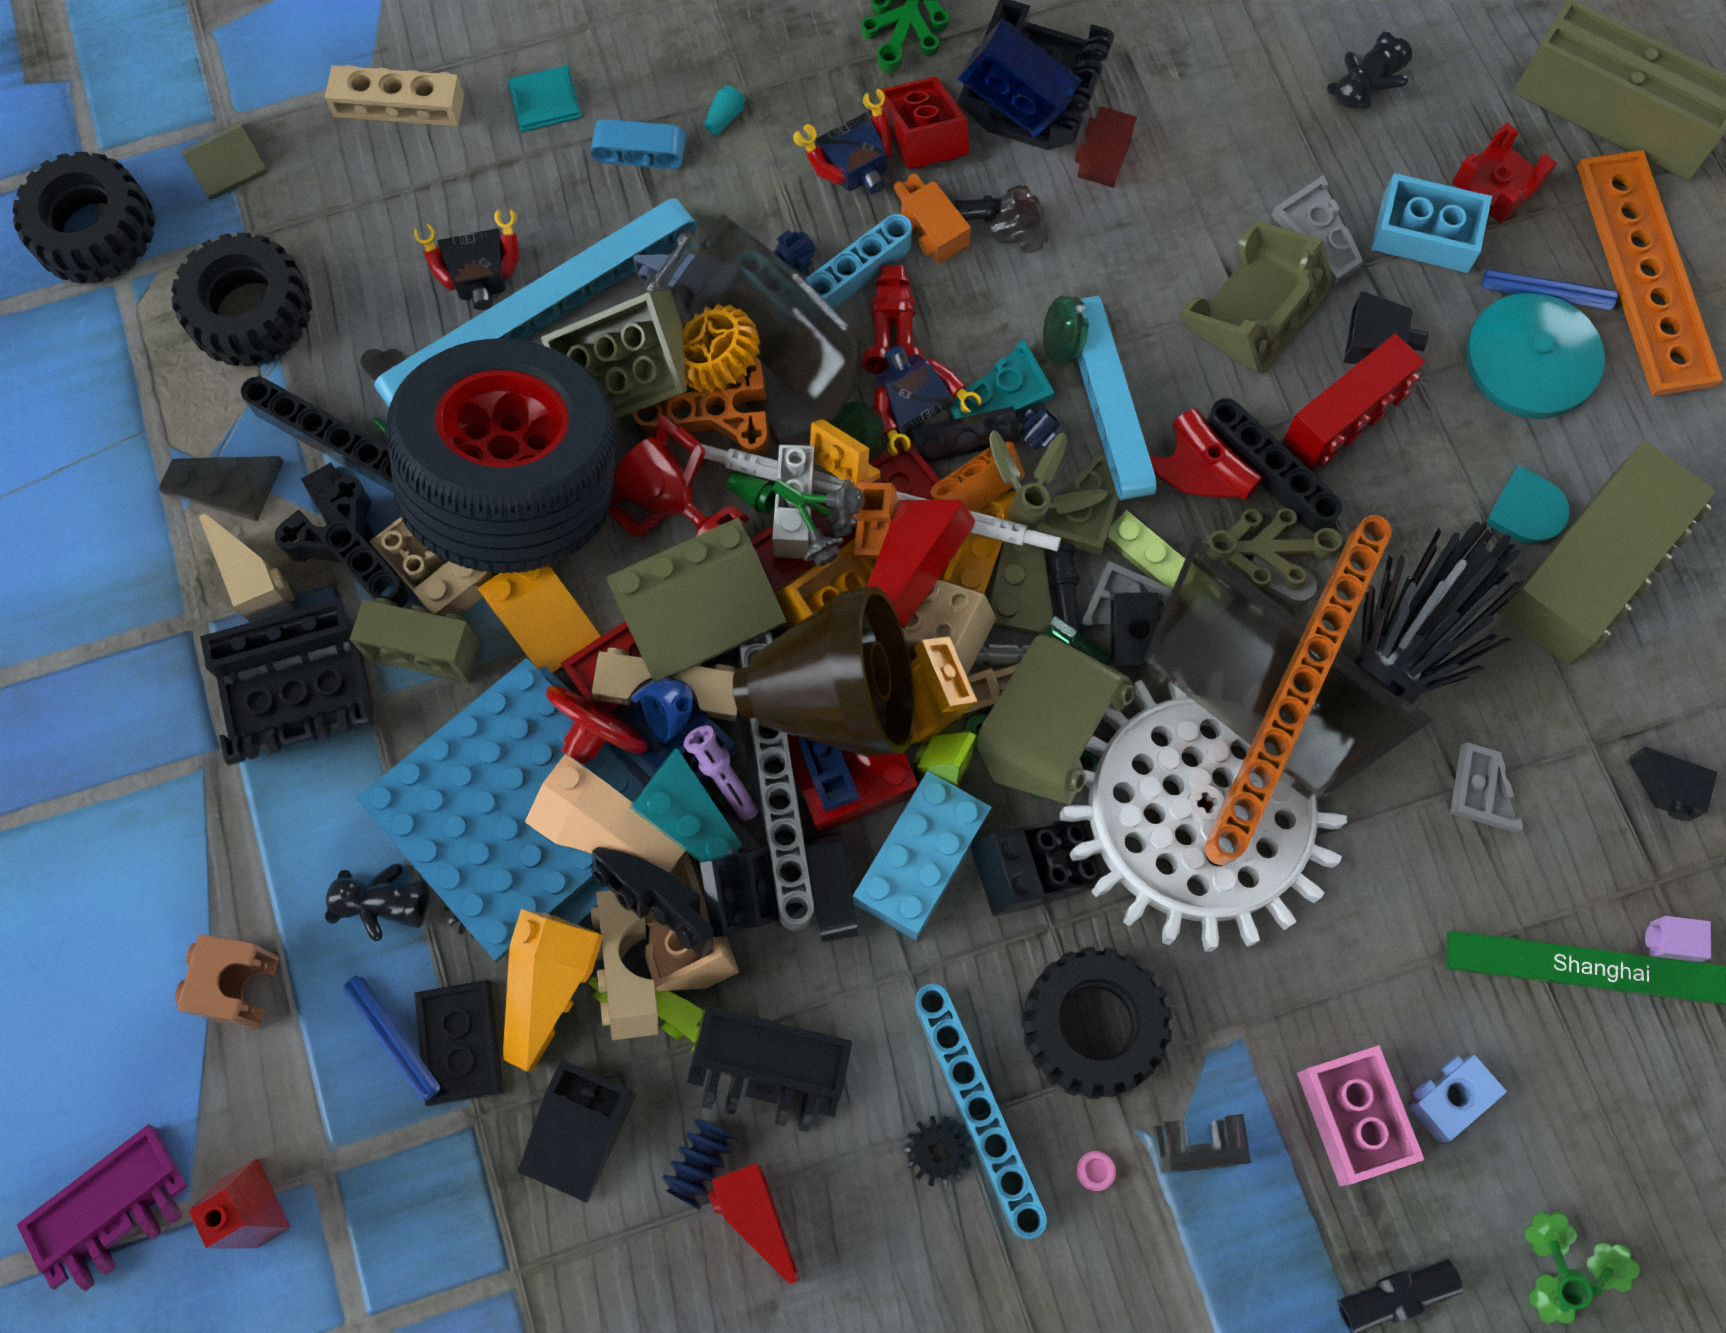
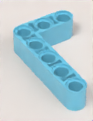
[738,214,912,333]

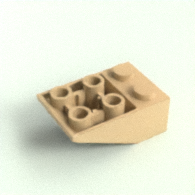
[369,517,493,617]

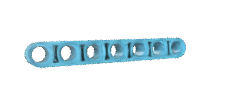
[1064,295,1156,500]
[915,984,1047,1239]

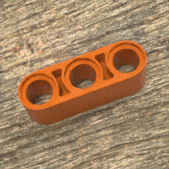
[930,441,1025,512]

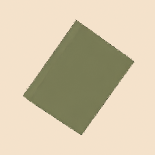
[181,121,268,200]

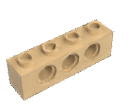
[325,65,464,126]

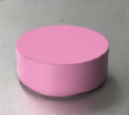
[1076,1151,1116,1191]

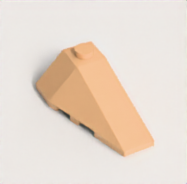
[525,754,686,873]
[645,852,739,991]

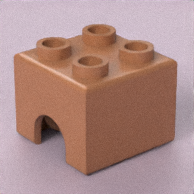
[175,934,279,1029]

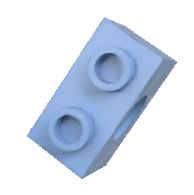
[1408,1054,1507,1143]

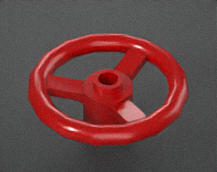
[545,686,649,765]

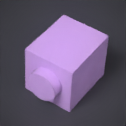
[1645,916,1711,963]

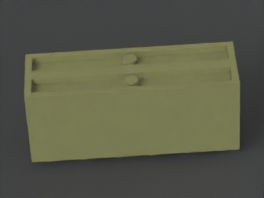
[1513,0,1726,181]
[1499,440,1716,666]

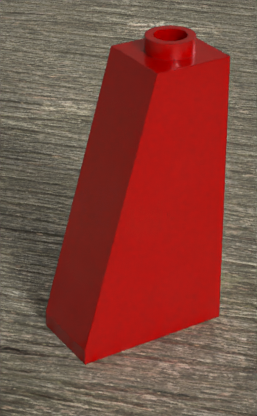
[867,500,975,628]
[189,1159,291,1248]

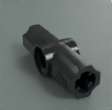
[1337,1259,1463,1333]

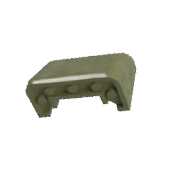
[1180,220,1332,374]
[977,635,1134,805]

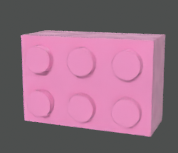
[1297,1045,1424,1186]

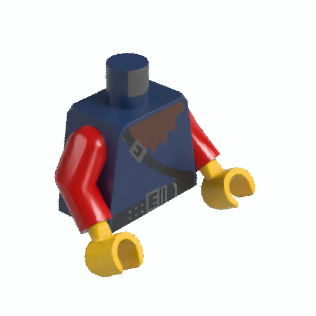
[793,89,891,194]
[872,346,981,456]

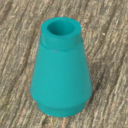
[703,85,746,136]

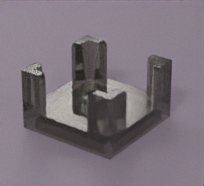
[1153,1114,1251,1174]

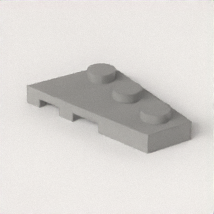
[1271,175,1363,285]

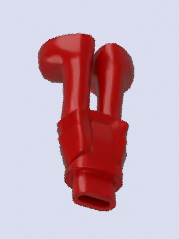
[862,265,925,375]

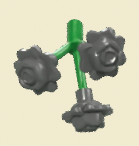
[771,478,863,566]

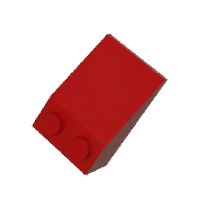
[877,76,969,169]
[708,1163,800,1284]

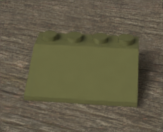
[541,290,687,419]
[605,517,787,681]

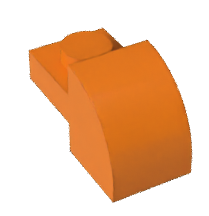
[854,482,898,559]

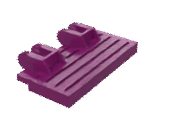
[17,1124,188,1291]

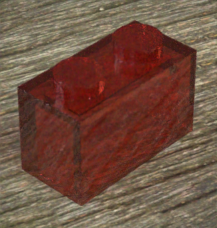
[1075,106,1137,188]

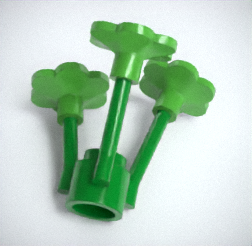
[1524,1212,1641,1324]

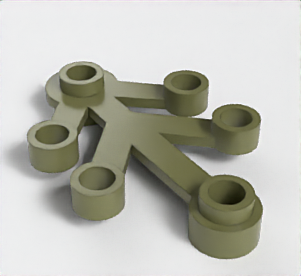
[1203,508,1342,591]

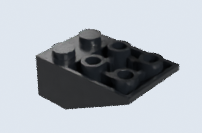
[971,820,1102,916]
[517,1059,637,1203]

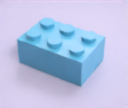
[1371,173,1492,273]

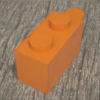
[894,173,971,264]

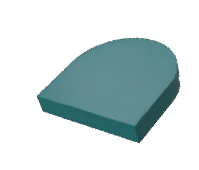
[1486,465,1570,544]

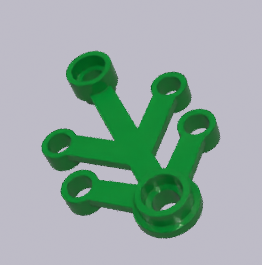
[861,0,949,73]

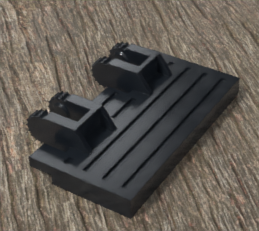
[686,1005,853,1132]

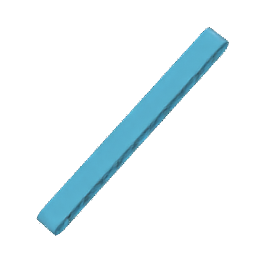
[374,198,697,408]

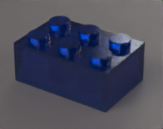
[957,19,1081,137]

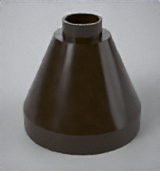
[733,586,915,758]

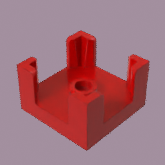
[1452,122,1557,224]

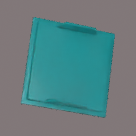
[507,65,582,133]

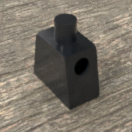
[1343,291,1429,364]

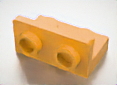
[810,419,881,487]
[938,532,1003,594]

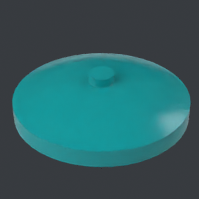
[1465,293,1605,419]

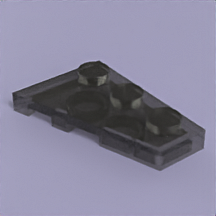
[158,456,284,521]

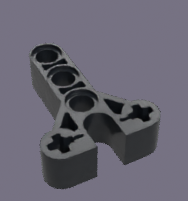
[275,476,408,608]

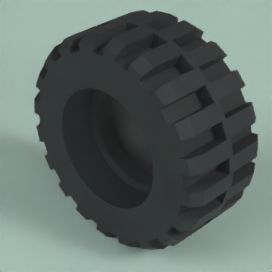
[12,152,155,284]
[171,233,312,366]
[1022,947,1172,1099]

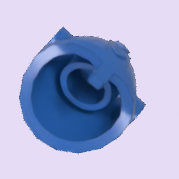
[630,678,694,745]

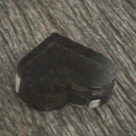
[361,349,406,381]

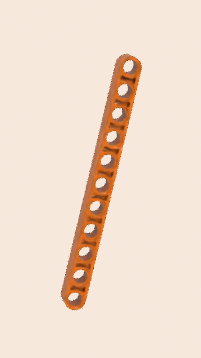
[1204,515,1392,865]

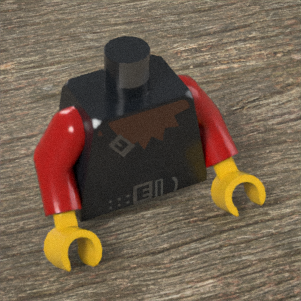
[414,209,520,310]

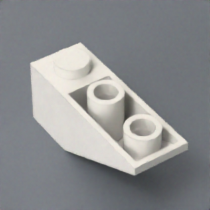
[772,445,814,559]

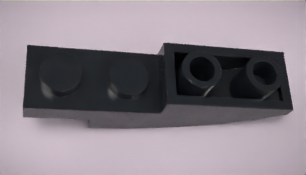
[591,847,713,958]

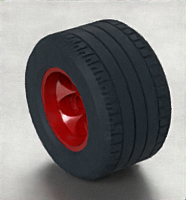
[386,338,616,573]

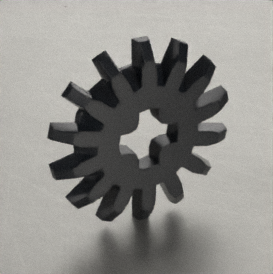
[904,1116,974,1187]

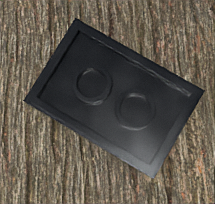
[414,980,504,1107]

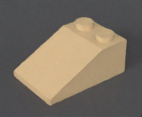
[199,513,297,622]

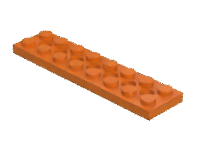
[1576,150,1723,397]

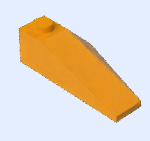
[503,909,604,1072]

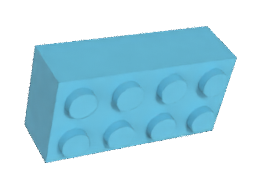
[853,771,991,941]

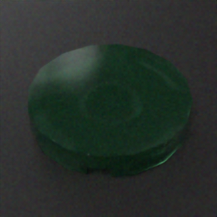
[1043,295,1089,364]
[828,401,884,463]

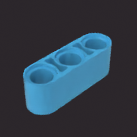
[590,119,687,169]

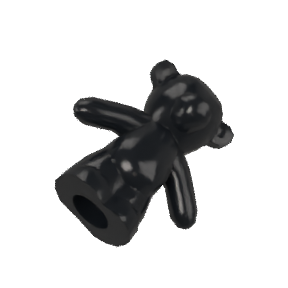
[1327,32,1412,109]
[325,863,429,941]

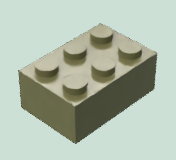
[350,598,482,684]

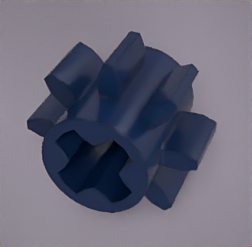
[774,229,815,272]
[1019,407,1061,450]

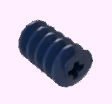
[662,1118,738,1210]

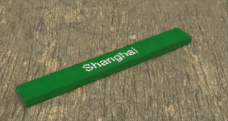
[1445,931,1726,1006]

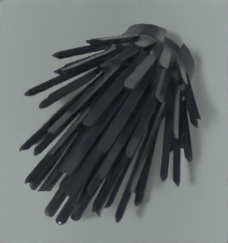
[1352,521,1523,705]

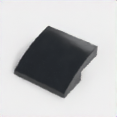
[700,846,779,937]

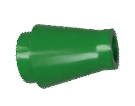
[726,471,776,513]

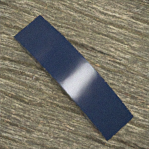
[797,737,860,812]

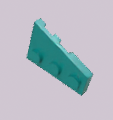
[948,338,1055,419]
[630,748,742,862]

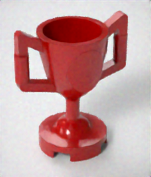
[609,415,749,537]

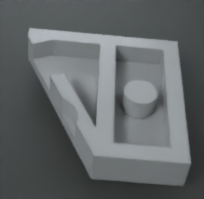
[1081,561,1173,625]
[1450,742,1523,833]

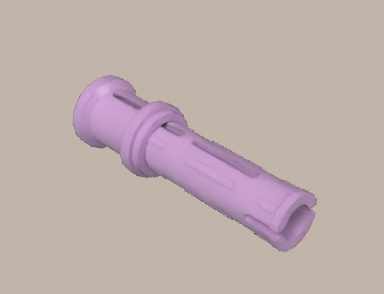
[684,725,759,822]

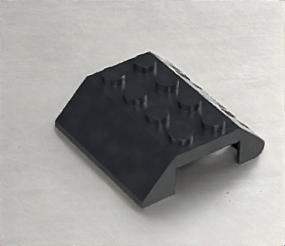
[958,0,1115,150]
[200,597,374,766]

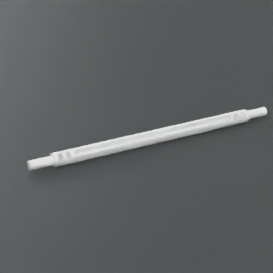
[701,444,1061,551]

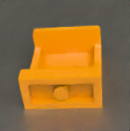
[910,637,978,744]

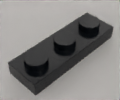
[913,406,1021,463]

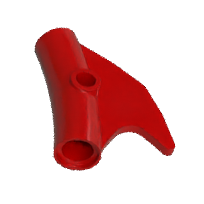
[1149,408,1263,501]

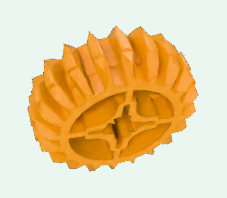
[682,303,761,394]

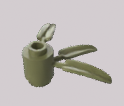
[989,430,1108,529]

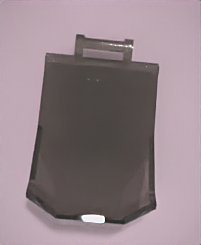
[645,215,862,446]

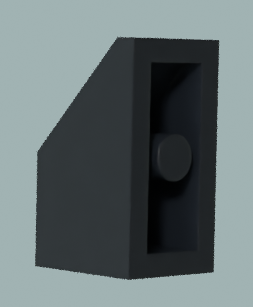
[1629,746,1718,821]

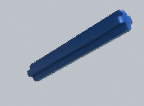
[1482,269,1617,310]
[344,976,440,1100]

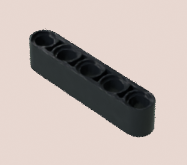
[1207,398,1343,533]

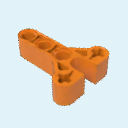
[632,357,770,456]

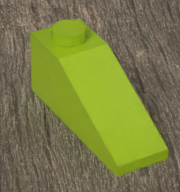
[913,732,976,788]

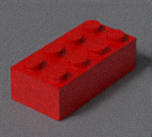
[1282,333,1425,471]

